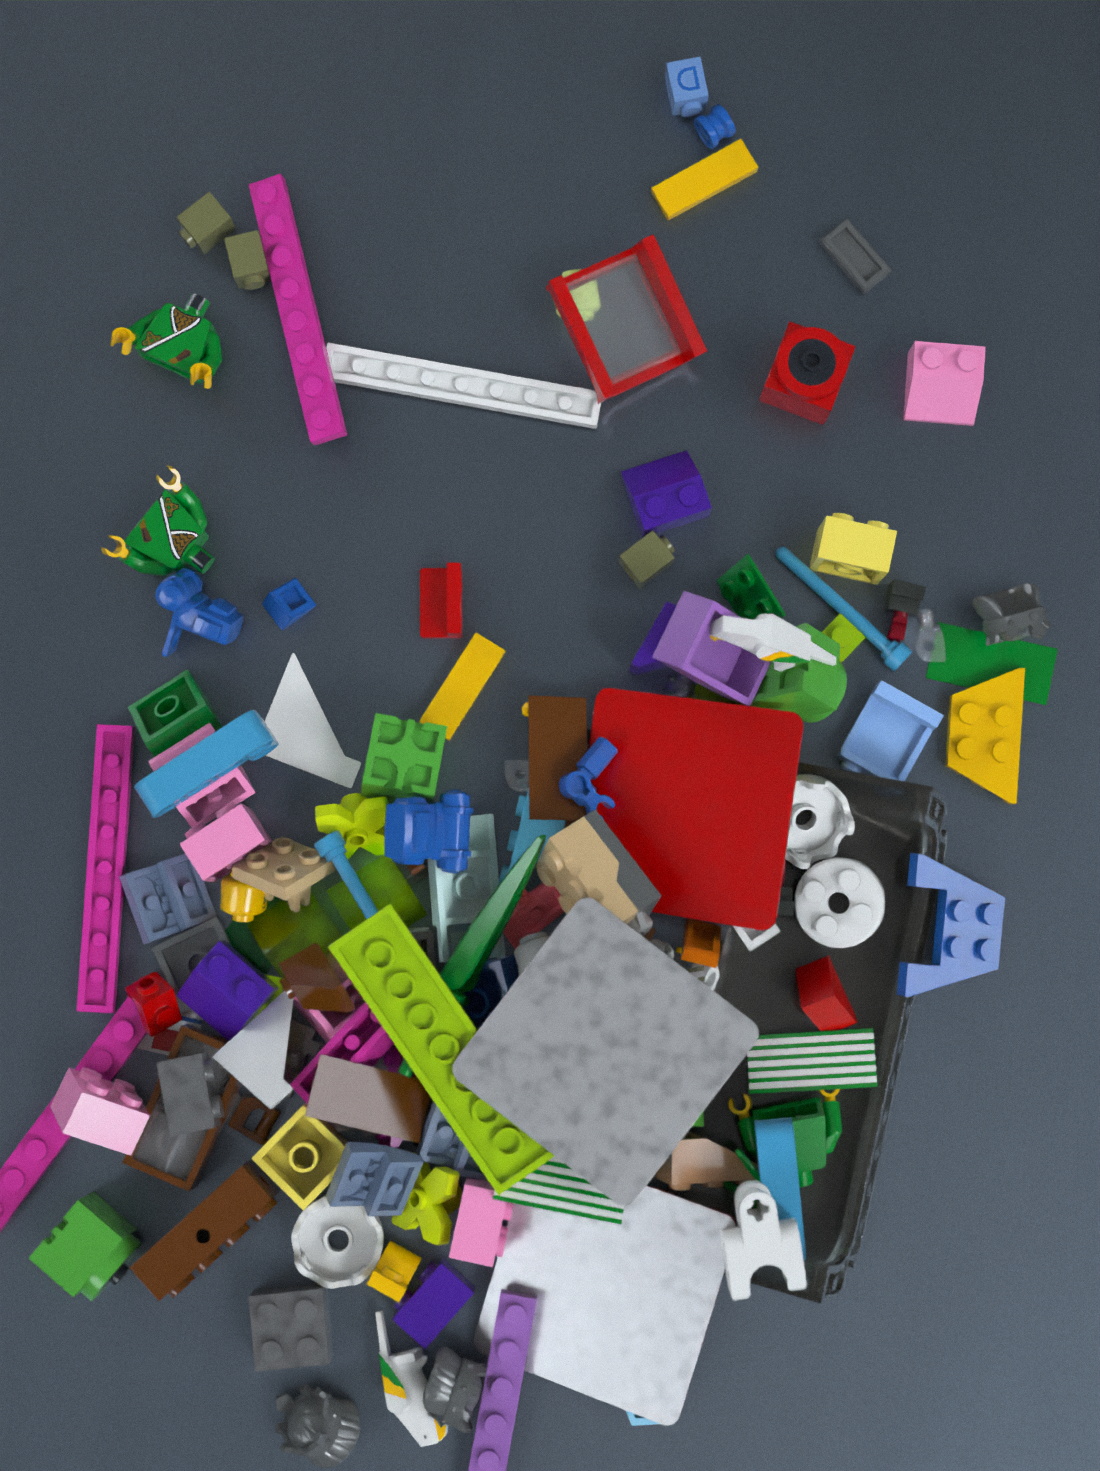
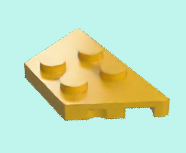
[945,668,1025,805]

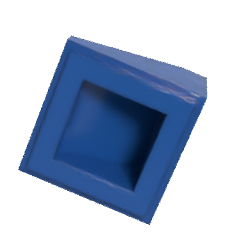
[262,577,316,630]

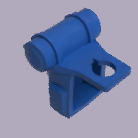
[155,567,244,657]
[384,789,473,874]

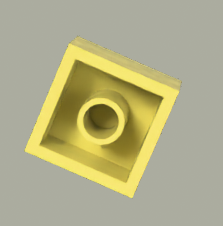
[809,513,897,585]
[251,1103,348,1211]

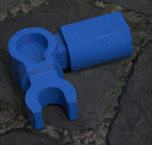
[559,737,618,820]

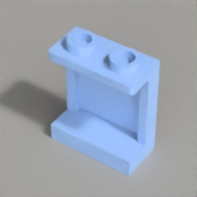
[835,680,944,794]

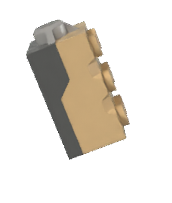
[536,809,661,936]

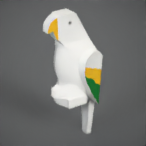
[709,614,836,672]
[375,1310,448,1447]

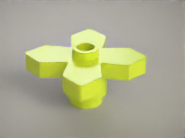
[315,793,388,859]
[392,1152,462,1245]

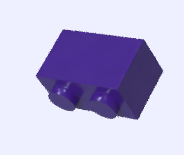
[392,1258,475,1349]

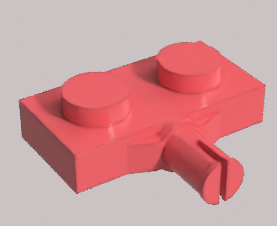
[503,882,564,949]

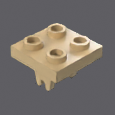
[232,837,336,912]

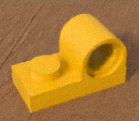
[367,1240,422,1302]

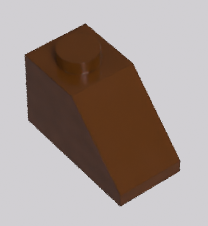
[279,942,355,1012]

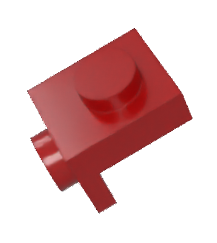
[125,972,183,1038]

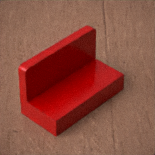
[420,563,462,639]

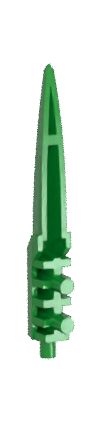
[397,835,546,1078]

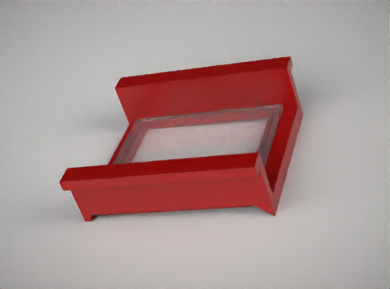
[545,234,707,404]

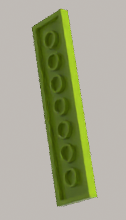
[328,903,554,1195]

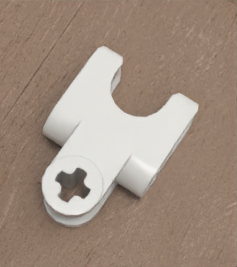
[720,1180,807,1301]

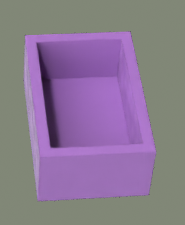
[652,591,771,706]

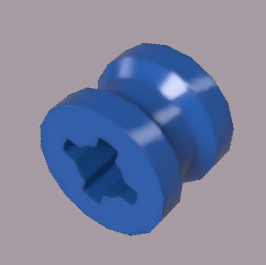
[693,104,736,149]

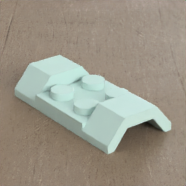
[427,814,505,963]

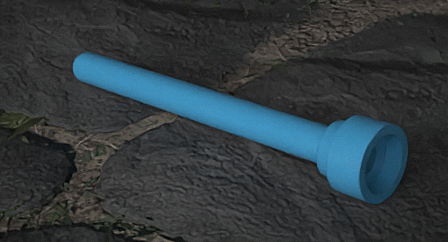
[775,547,913,672]
[314,830,378,920]

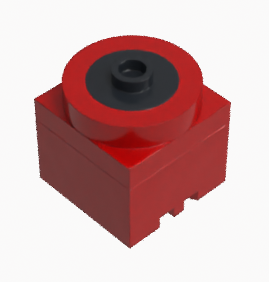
[759,321,856,425]

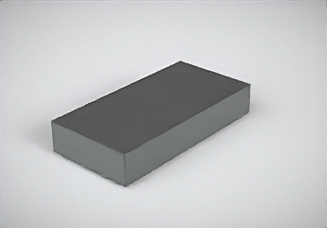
[819,218,892,295]

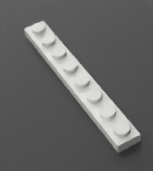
[326,343,601,429]

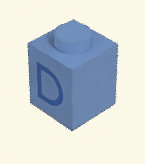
[664,57,709,117]

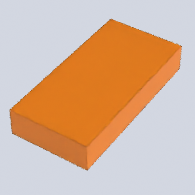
[681,918,721,968]

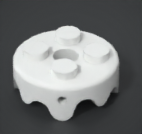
[785,774,855,869]
[794,857,885,948]
[291,1195,384,1289]

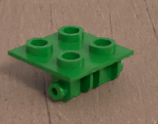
[716,554,786,620]

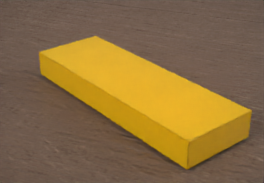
[651,139,758,221]
[419,632,506,741]

